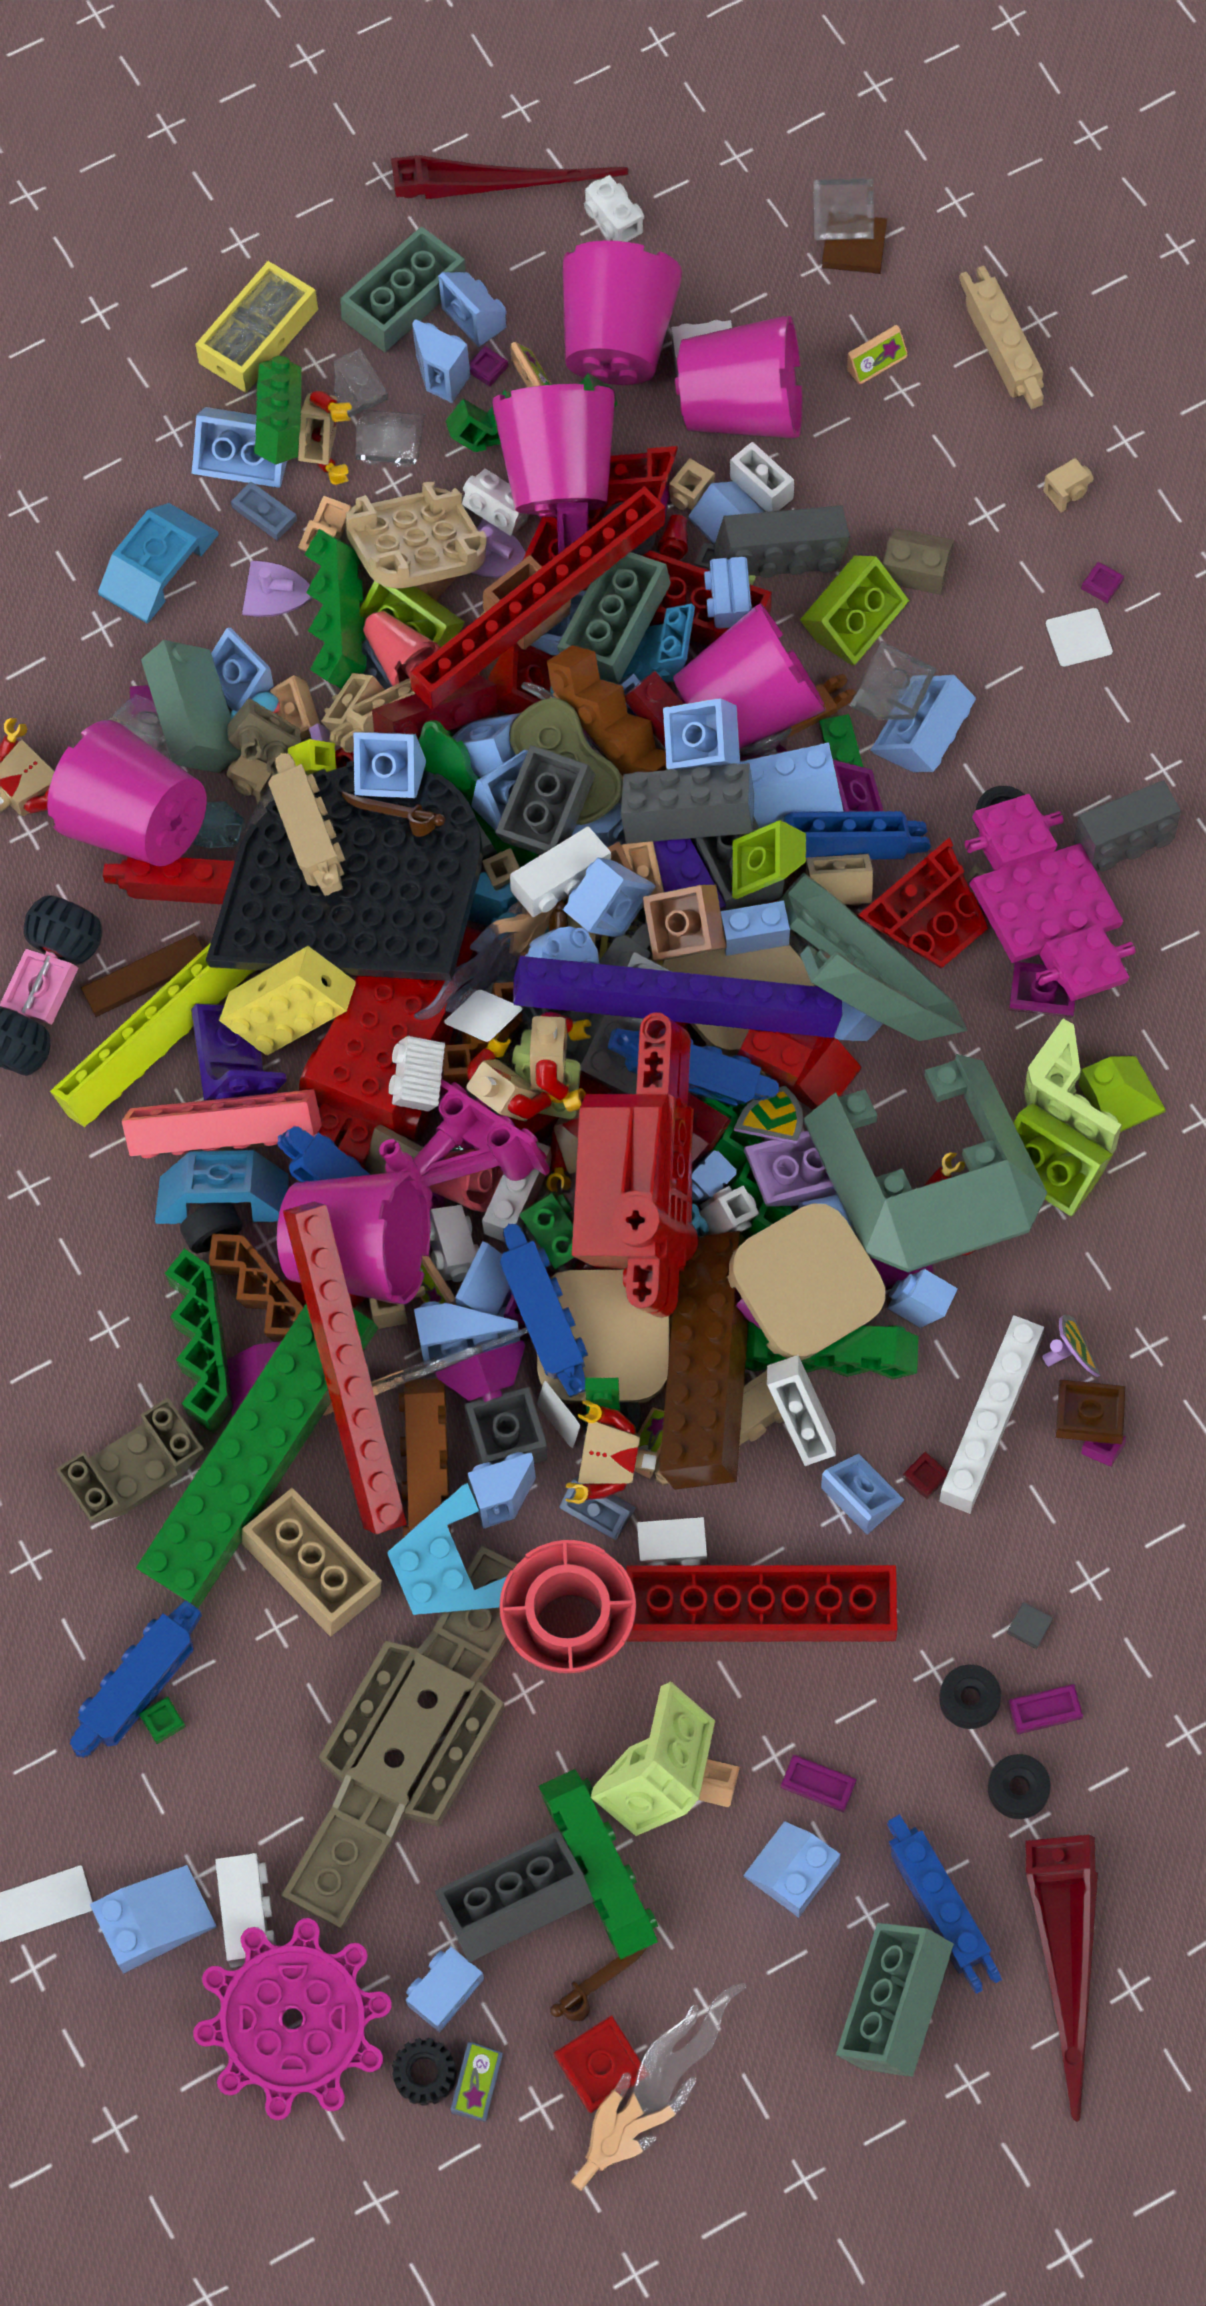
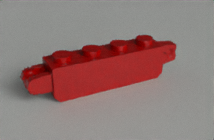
[103,857,235,905]

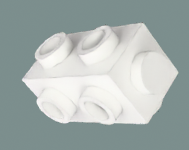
[584,175,644,242]
[462,469,529,536]
[700,1185,759,1236]
[430,1205,479,1282]

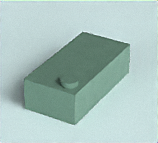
[340,226,465,353]
[557,552,671,684]
[141,640,241,773]
[836,1923,954,2077]

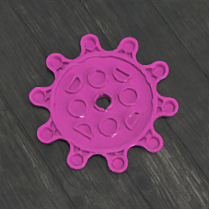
[193,1918,392,2120]

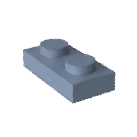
[231,481,297,541]

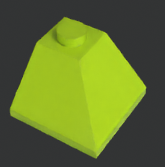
[732,820,806,899]
[1079,1056,1166,1132]

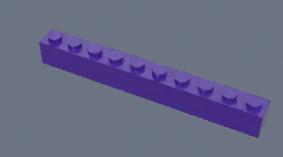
[513,956,843,1038]

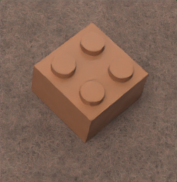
[483,555,571,650]
[643,885,727,960]

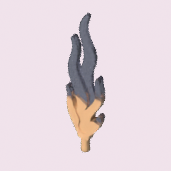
[414,896,568,1020]

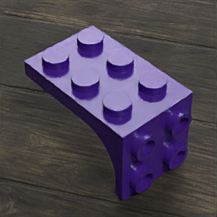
[191,1004,287,1101]

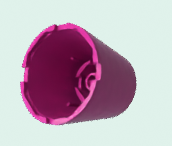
[563,241,682,385]
[675,316,802,439]
[492,384,615,518]
[673,603,826,749]
[47,720,207,866]
[277,1171,431,1304]

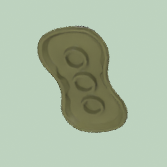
[509,698,623,825]

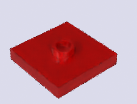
[552,2015,649,2114]

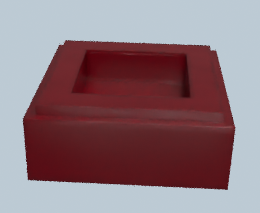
[902,1452,948,1499]

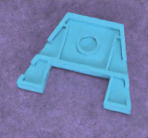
[387,1483,507,1615]

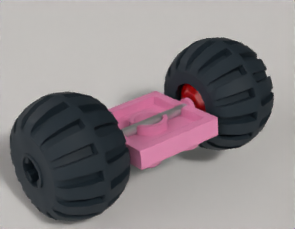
[0,895,102,1076]

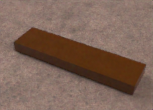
[81,933,203,1017]

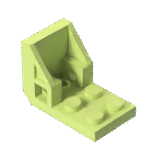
[1024,1018,1122,1154]
[591,1682,715,1836]

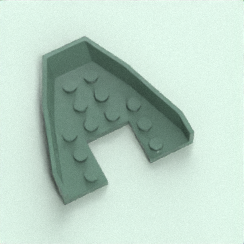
[779,873,968,1041]

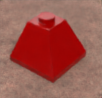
[488,643,554,715]

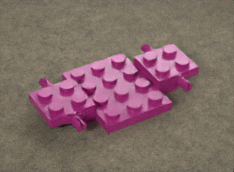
[965,794,1135,1002]

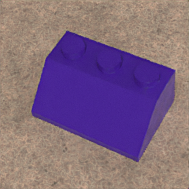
[653,838,726,911]

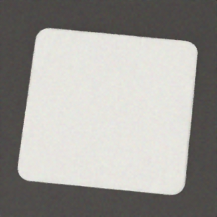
[1046,608,1113,667]
[445,990,522,1042]
[537,1381,580,1448]

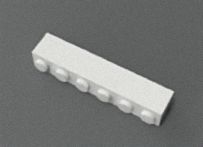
[939,1315,1044,1514]

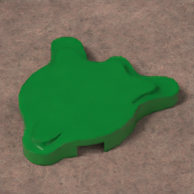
[418,720,479,798]

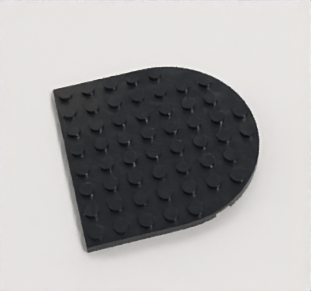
[206,761,483,981]

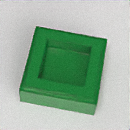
[139,1696,186,1744]

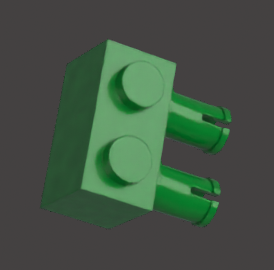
[519,1190,574,1269]

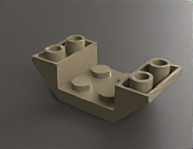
[56,1397,204,1523]

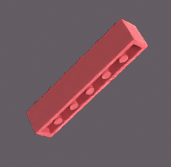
[122,1089,322,1158]

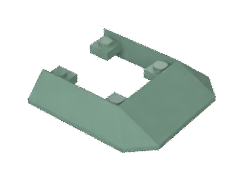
[804,1054,1047,1272]

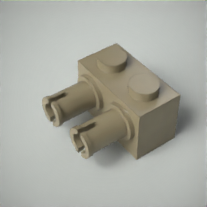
[228,698,301,775]

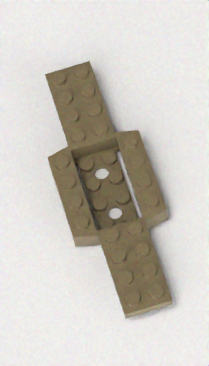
[281,1545,517,1931]

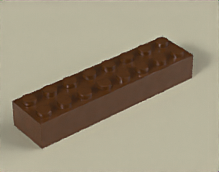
[659,1231,749,1490]

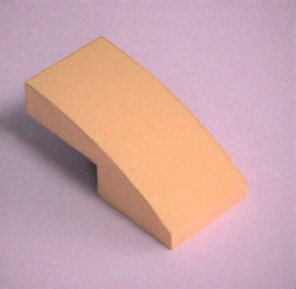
[298,496,352,552]

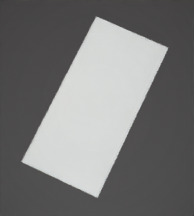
[0,1865,93,1942]

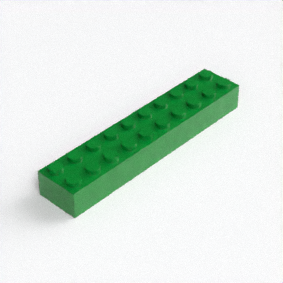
[136,1304,378,1608]

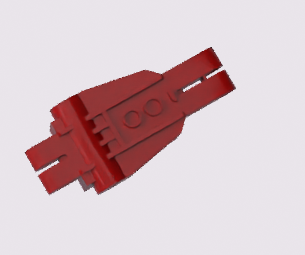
[299,926,486,1169]
[572,1012,699,1318]

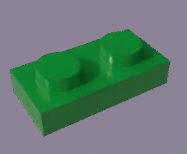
[819,714,864,768]
[585,1378,620,1414]

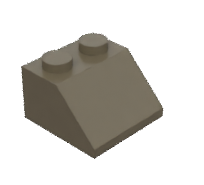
[883,527,955,595]

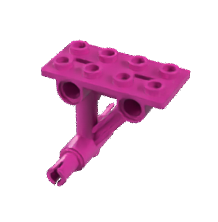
[379,1079,551,1210]

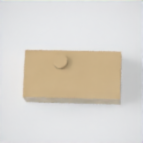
[242,1488,382,1637]

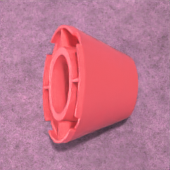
[500,1540,636,1673]

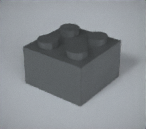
[465,1387,547,1465]

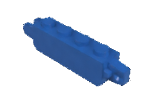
[783,811,931,860]
[608,1028,780,1106]
[277,1126,371,1182]
[500,1223,588,1398]
[69,1600,202,1759]
[887,1814,1002,1994]

